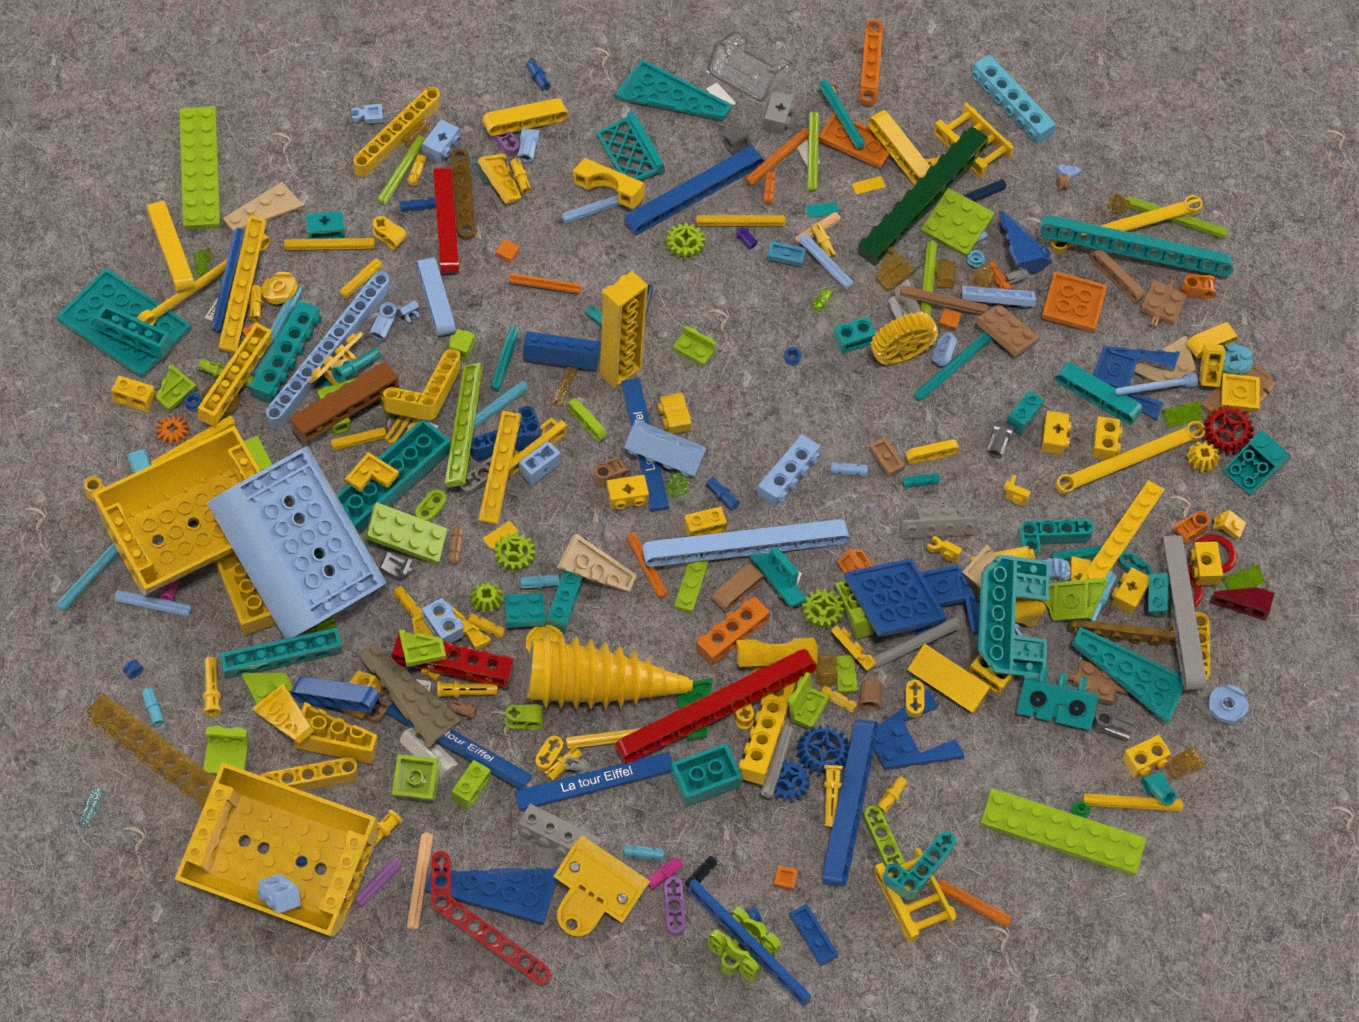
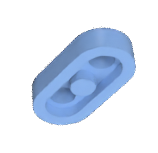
[932,332,957,366]

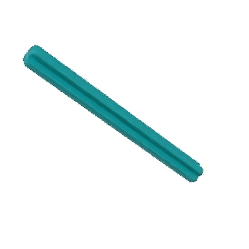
[914,332,993,401]

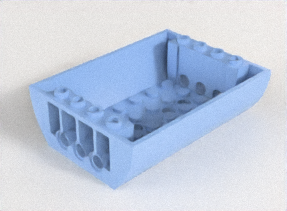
[207,446,387,639]

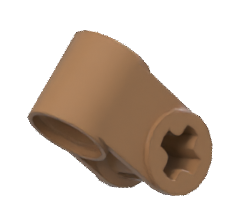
[593,456,631,488]

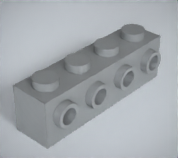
[518,804,602,857]

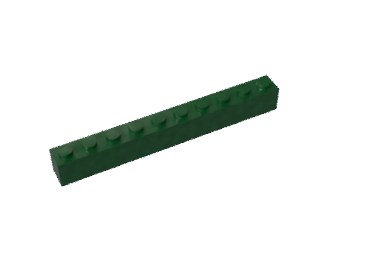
[858,126,989,266]

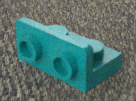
[1149,573,1169,618]

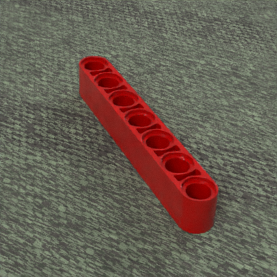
[433,167,459,274]

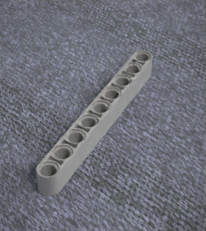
[1160,536,1206,690]

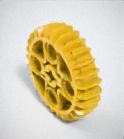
[871,312,938,365]

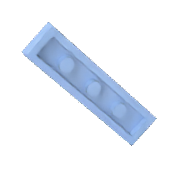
[961,285,1036,307]

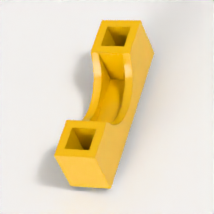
[573,158,645,209]
[736,638,818,667]

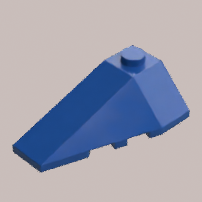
[999,211,1052,274]

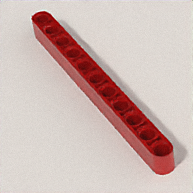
[615,649,817,763]

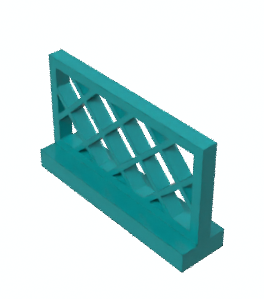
[596,111,666,181]

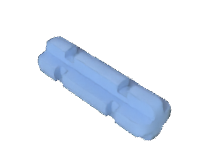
[830,462,868,476]

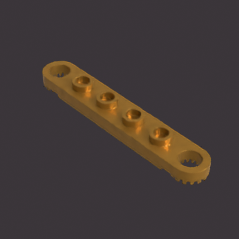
[451,148,476,240]
[1068,619,1176,646]

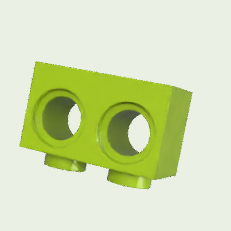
[451,760,491,811]

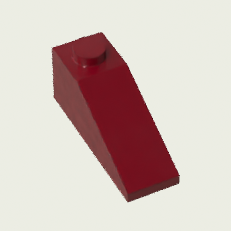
[1210,587,1275,621]

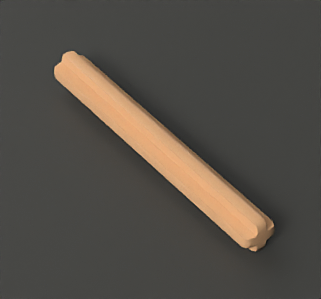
[407,832,433,930]

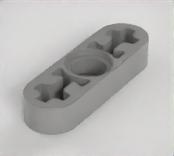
[460,456,492,495]

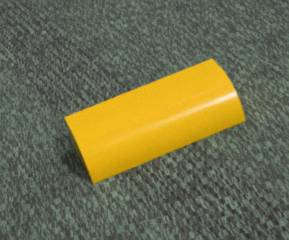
[907,643,992,713]

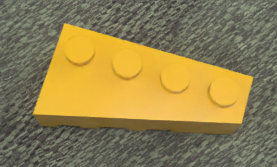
[294,702,378,765]

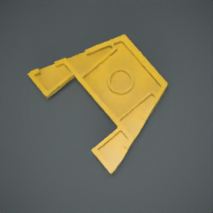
[412,602,491,676]

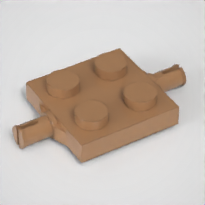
[1140,277,1187,329]
[1063,660,1128,705]

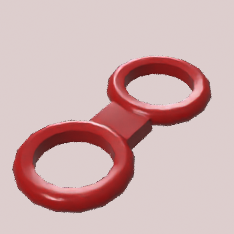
[1169,534,1237,609]

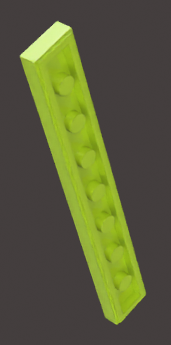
[445,362,483,488]

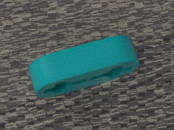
[1118,551,1153,576]

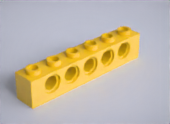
[198,323,272,427]
[739,681,797,785]

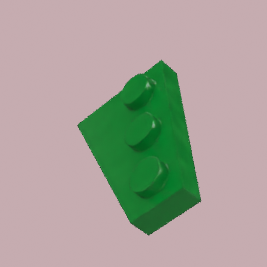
[675,678,713,741]

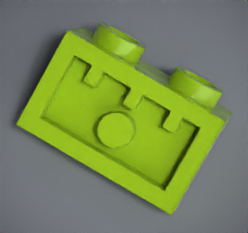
[672,325,716,367]

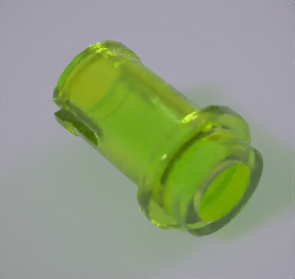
[812,288,833,311]

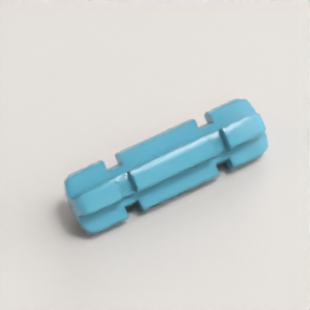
[624,845,664,861]

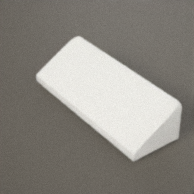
[400,727,458,780]

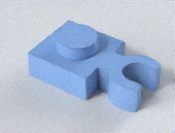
[352,104,383,124]

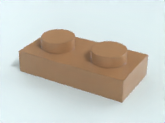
[869,437,905,477]

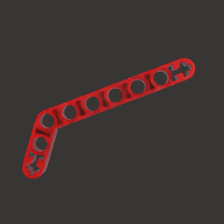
[431,851,552,986]

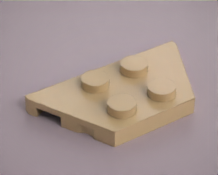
[1133,336,1196,390]

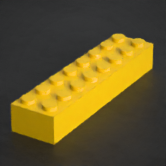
[600,271,648,389]

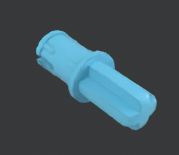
[520,574,559,589]
[142,688,165,727]

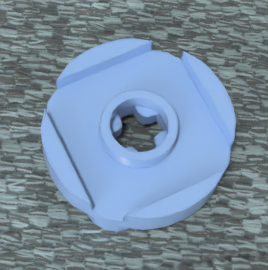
[1208,685,1249,725]

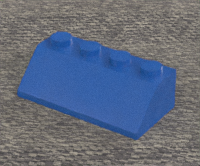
[523,331,601,370]

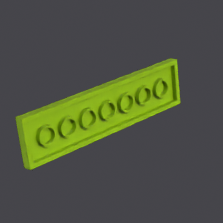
[179,106,220,230]
[980,788,1147,876]

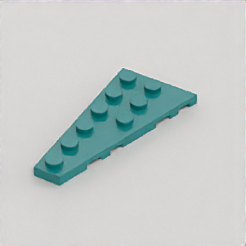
[614,59,732,121]

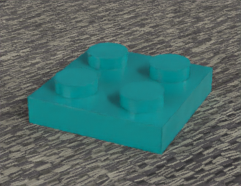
[504,592,546,628]

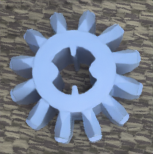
[1042,557,1071,583]

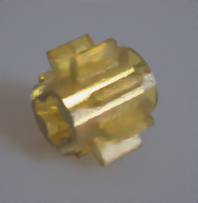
[1107,193,1130,216]
[972,266,995,287]

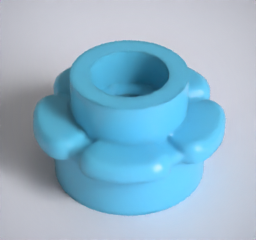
[967,250,985,268]

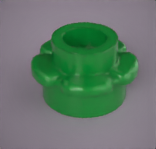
[1071,801,1091,818]

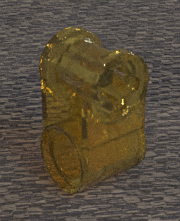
[1166,746,1207,779]

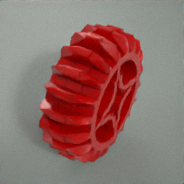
[1203,404,1254,455]

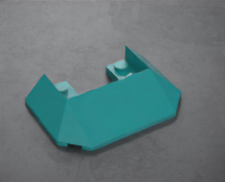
[978,555,1050,678]

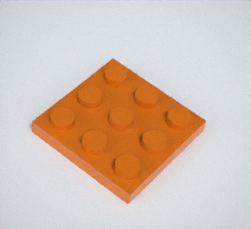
[1041,271,1107,333]

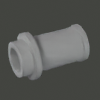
[1004,267,1029,285]
[564,756,589,774]

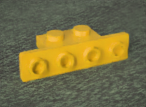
[309,332,363,385]

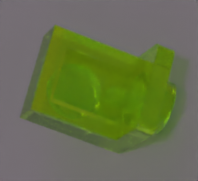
[193,248,213,276]

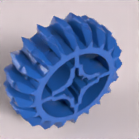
[796,724,850,777]

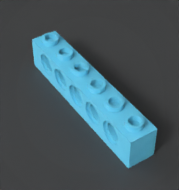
[971,54,1056,144]

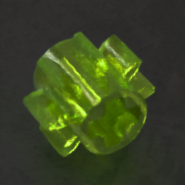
[665,472,690,497]

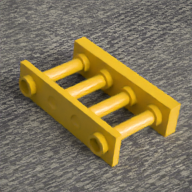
[933,102,1014,179]
[873,848,957,944]

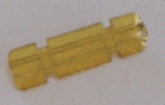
[402,119,430,147]

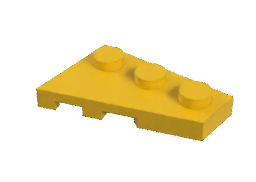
[477,154,521,204]

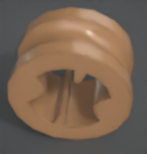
[1057,174,1070,190]

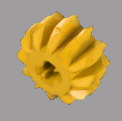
[1187,441,1220,473]

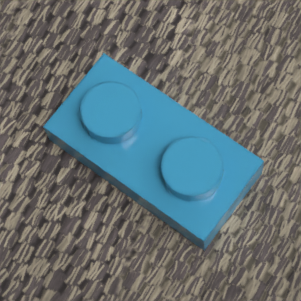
[767,241,807,267]

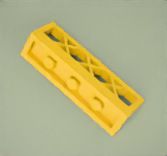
[509,417,567,478]

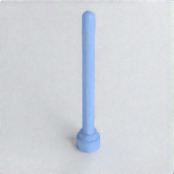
[1115,372,1198,395]

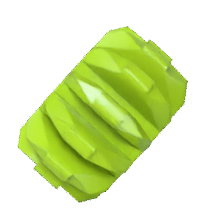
[470,581,503,615]

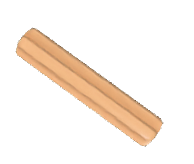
[795,212,840,246]

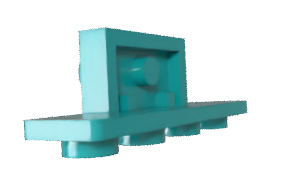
[749,547,807,607]

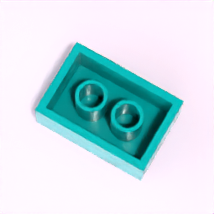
[670,743,743,807]

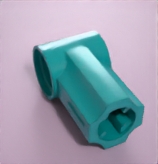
[1141,771,1177,806]

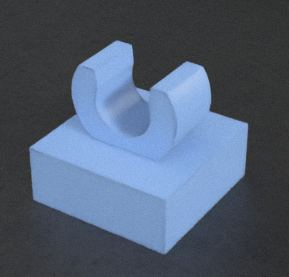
[396,300,419,323]

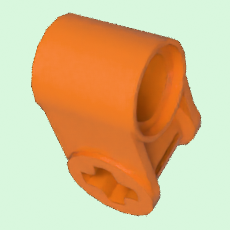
[1180,274,1217,299]
[1172,511,1210,545]

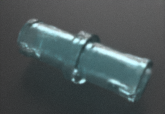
[78,786,104,828]

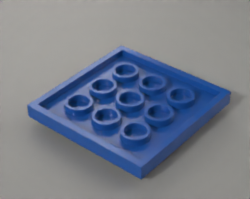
[844,558,947,637]

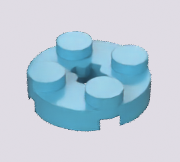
[1222,343,1253,375]

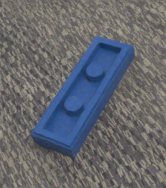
[789,904,838,967]

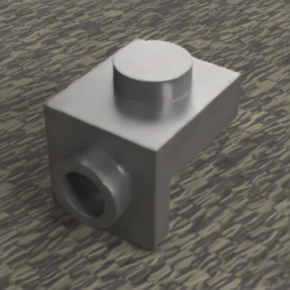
[379,552,412,581]

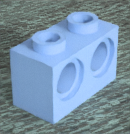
[422,598,464,643]
[257,873,301,913]

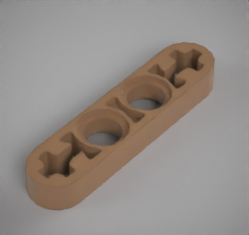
[1090,249,1144,302]

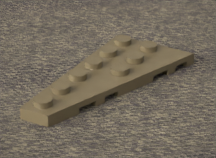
[359,643,461,748]

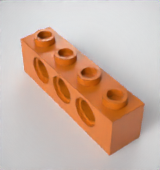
[696,596,770,667]

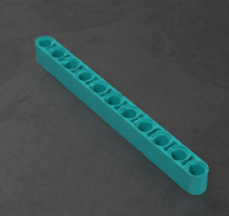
[1040,215,1233,277]

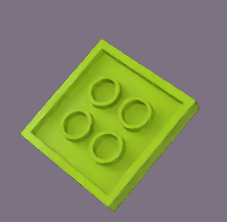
[921,188,995,257]

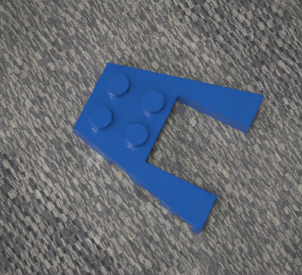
[1093,346,1180,421]
[915,565,980,645]
[874,689,965,771]

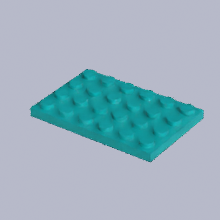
[56,268,192,378]

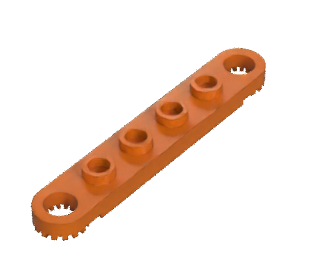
[859,19,883,106]

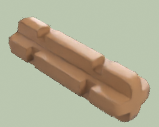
[448,528,463,564]

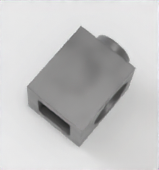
[722,126,751,155]

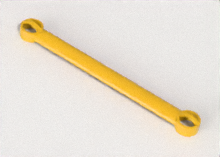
[1050,195,1203,254]
[137,233,271,326]
[1055,421,1205,495]

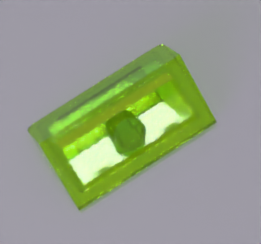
[1161,401,1203,428]
[1222,564,1265,590]

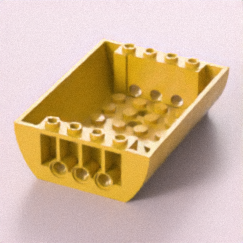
[175,762,378,936]

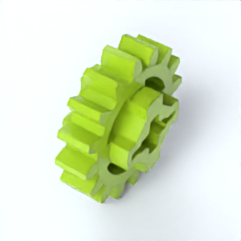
[666,222,706,260]
[493,532,536,573]
[802,588,844,630]

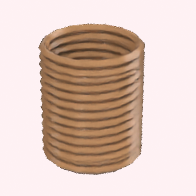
[860,679,883,711]

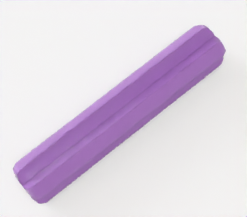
[355,857,402,907]

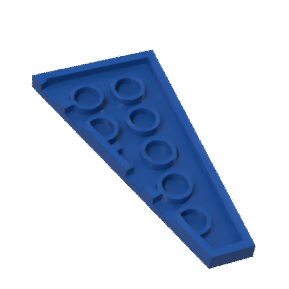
[425,867,559,925]

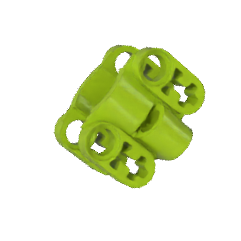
[707,906,782,983]

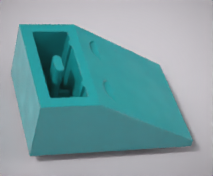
[1223,429,1292,496]

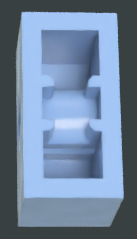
[422,119,461,163]
[519,441,561,486]

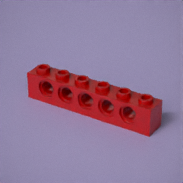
[392,633,514,688]

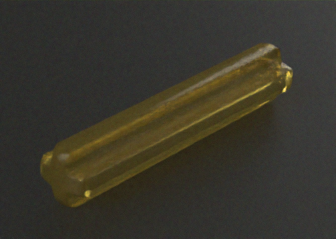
[552,366,578,407]

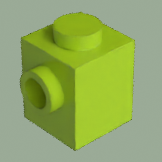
[448,329,475,362]

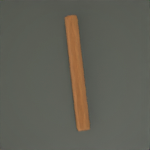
[900,286,988,315]

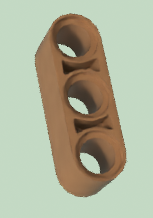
[711,563,765,612]

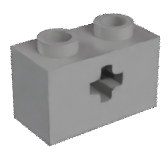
[763,91,795,134]

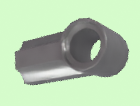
[986,420,1014,459]
[1092,710,1134,741]

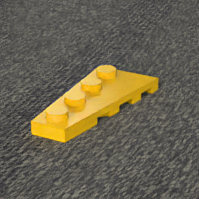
[252,684,314,744]

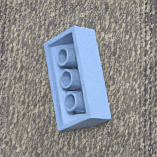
[624,420,706,477]

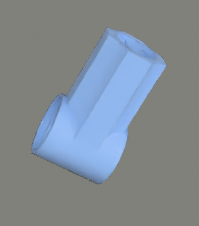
[518,128,540,163]
[370,302,397,341]

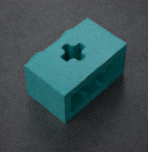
[306,211,345,239]
[1006,390,1044,436]

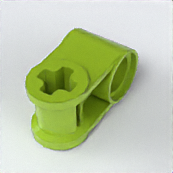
[504,704,543,730]

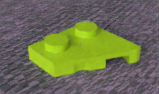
[156,364,197,412]
[241,673,293,705]

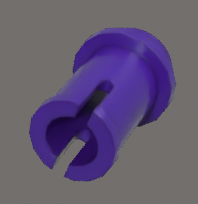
[736,226,758,249]

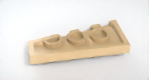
[223,182,304,233]
[557,534,637,592]

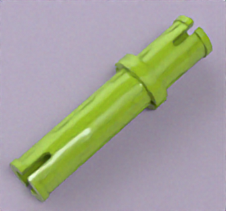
[198,358,254,387]

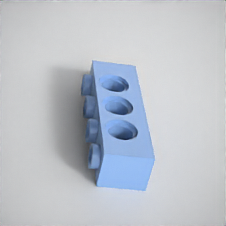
[757,434,820,507]

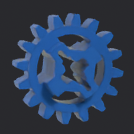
[773,759,810,803]

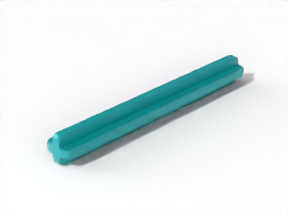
[819,79,865,149]

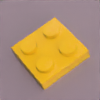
[1221,373,1260,412]

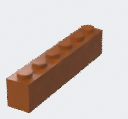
[290,362,399,443]

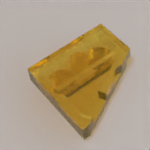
[876,247,915,292]

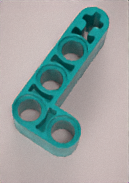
[1018,519,1095,558]
[882,831,956,900]

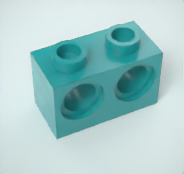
[833,317,876,355]

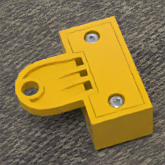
[553,836,650,936]

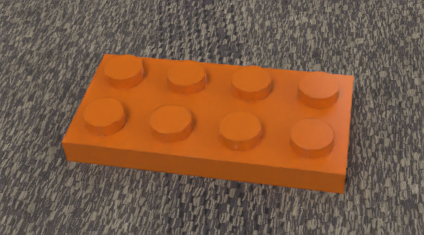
[818,112,890,169]

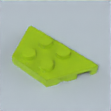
[1045,578,1108,622]

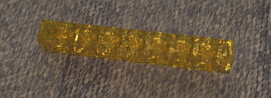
[87,693,215,808]

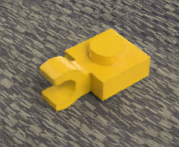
[927,536,962,564]

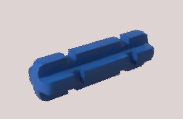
[400,197,436,212]

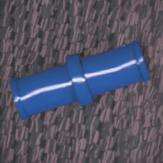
[526,59,551,91]
[706,477,740,511]

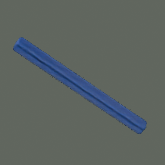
[211,228,245,332]

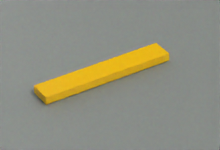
[478,411,522,525]

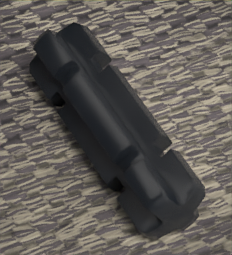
[685,856,718,888]

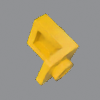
[1003,475,1031,507]
[1212,510,1246,539]

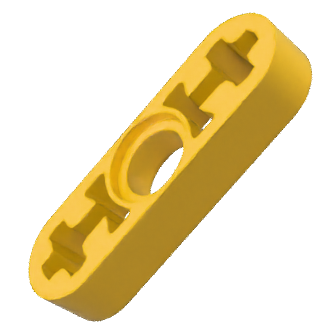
[905,439,960,465]

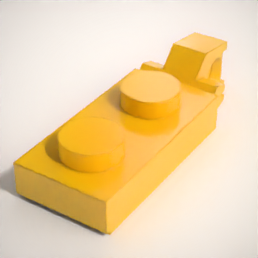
[832,625,877,672]

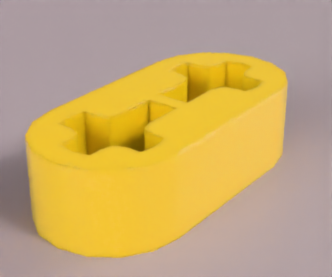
[905,680,924,718]
[535,736,563,772]

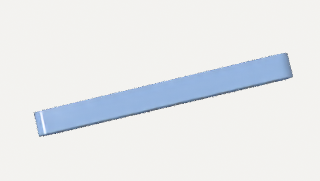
[266,272,390,429]
[642,519,850,567]

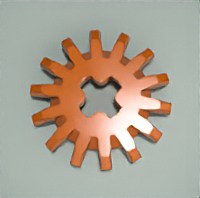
[155,414,190,445]

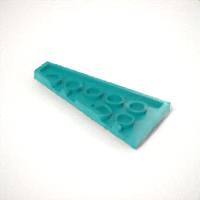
[1072,627,1183,724]

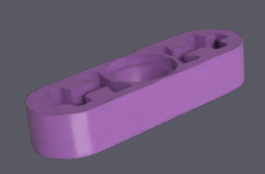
[492,132,519,156]
[664,877,685,936]

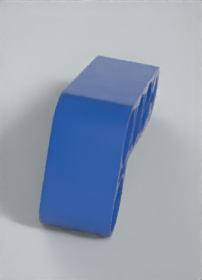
[470,406,542,461]

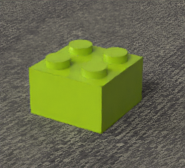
[392,754,442,802]

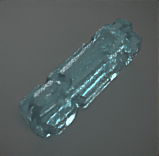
[469,155,491,186]

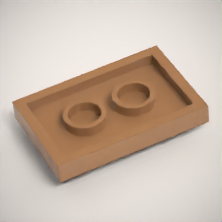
[975,304,1040,357]

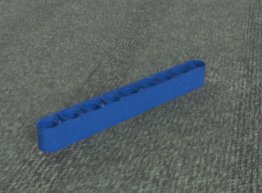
[624,146,764,235]
[823,720,879,886]

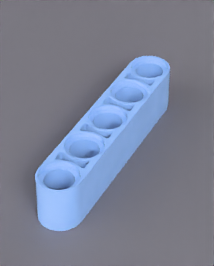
[416,257,456,337]

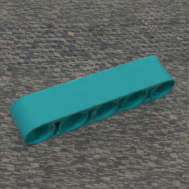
[1055,362,1143,424]

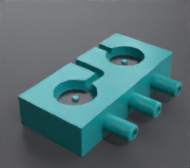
[1016,667,1099,730]

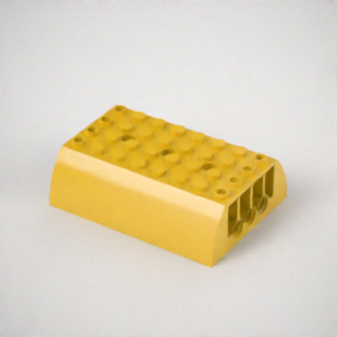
[92,426,260,595]

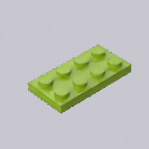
[365,502,447,565]

